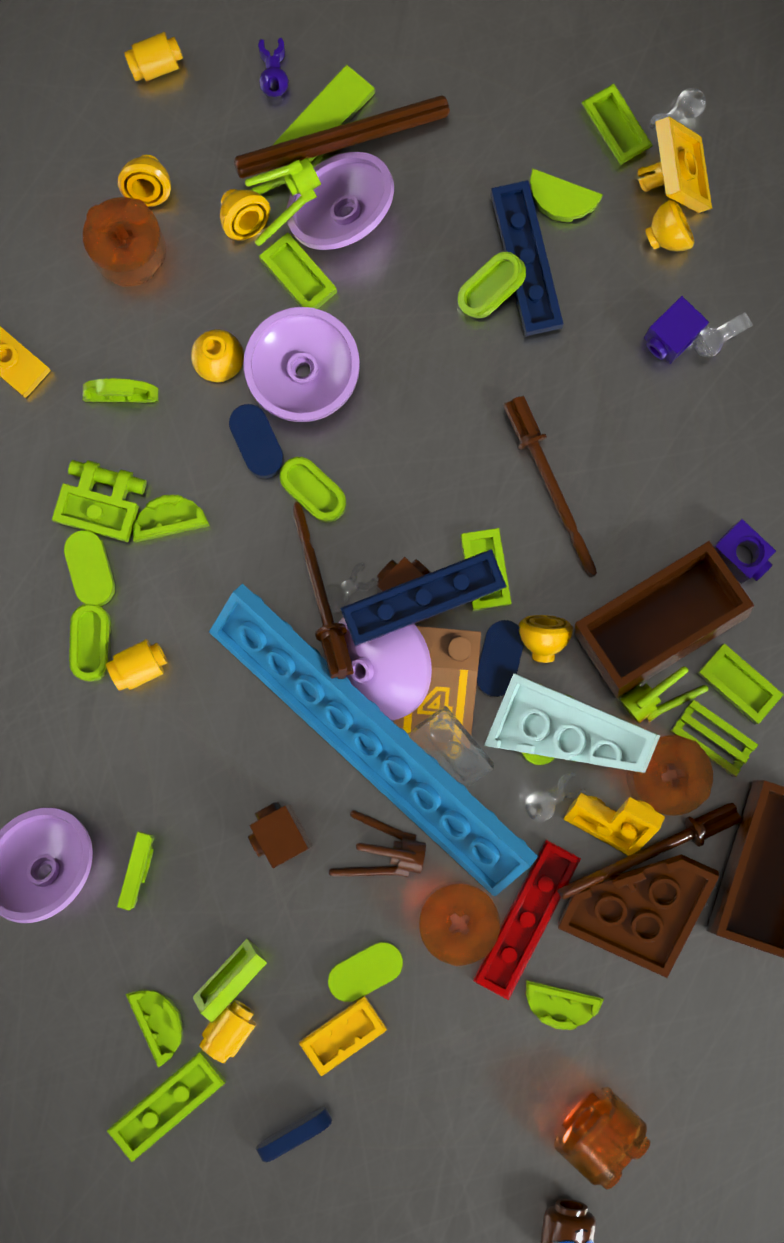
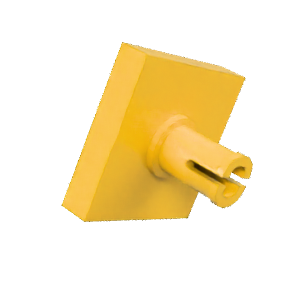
[638,116,712,213]

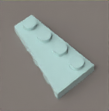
[484,673,660,773]

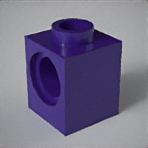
[644,296,709,364]
[713,519,776,584]

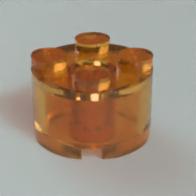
[83,197,166,286]
[626,735,713,816]
[419,881,500,966]
[554,1087,651,1190]

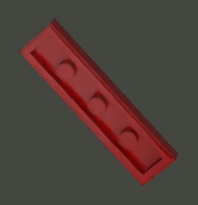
[473,840,581,1000]

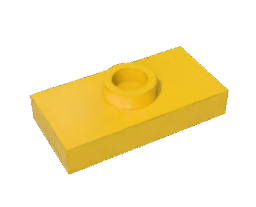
[0,326,51,398]
[299,996,387,1077]

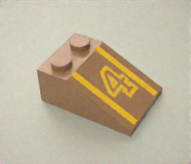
[394,626,481,751]

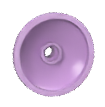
[286,152,394,250]
[243,307,360,422]
[338,617,432,721]
[0,808,93,923]

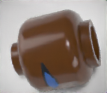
[541,1199,596,1243]

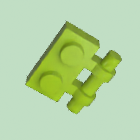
[52,460,147,543]

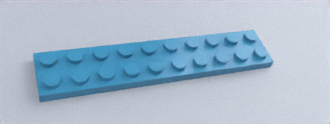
[209,584,538,897]

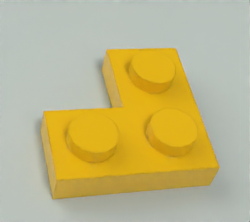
[563,792,665,856]

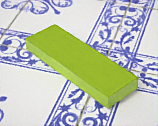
[273,65,375,163]
[107,1050,226,1162]

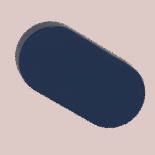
[229,404,284,478]
[477,620,524,697]
[256,1107,332,1162]

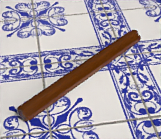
[234,95,450,178]

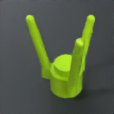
[245,158,321,246]
[619,666,708,723]

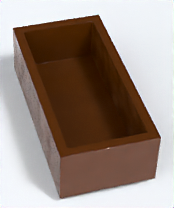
[574,541,754,698]
[706,780,784,958]

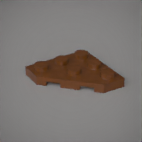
[558,854,719,978]

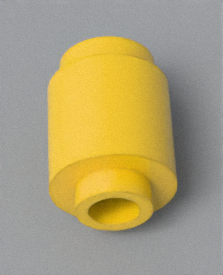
[124,31,183,82]
[106,639,168,691]
[199,1000,256,1063]

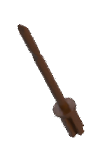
[503,396,597,577]
[293,502,354,679]
[557,803,742,899]

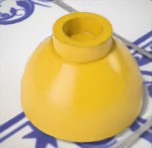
[117,155,171,207]
[220,189,270,241]
[645,199,695,252]
[191,329,244,382]
[519,615,573,663]

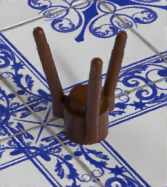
[329,810,426,877]

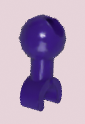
[258,38,289,97]

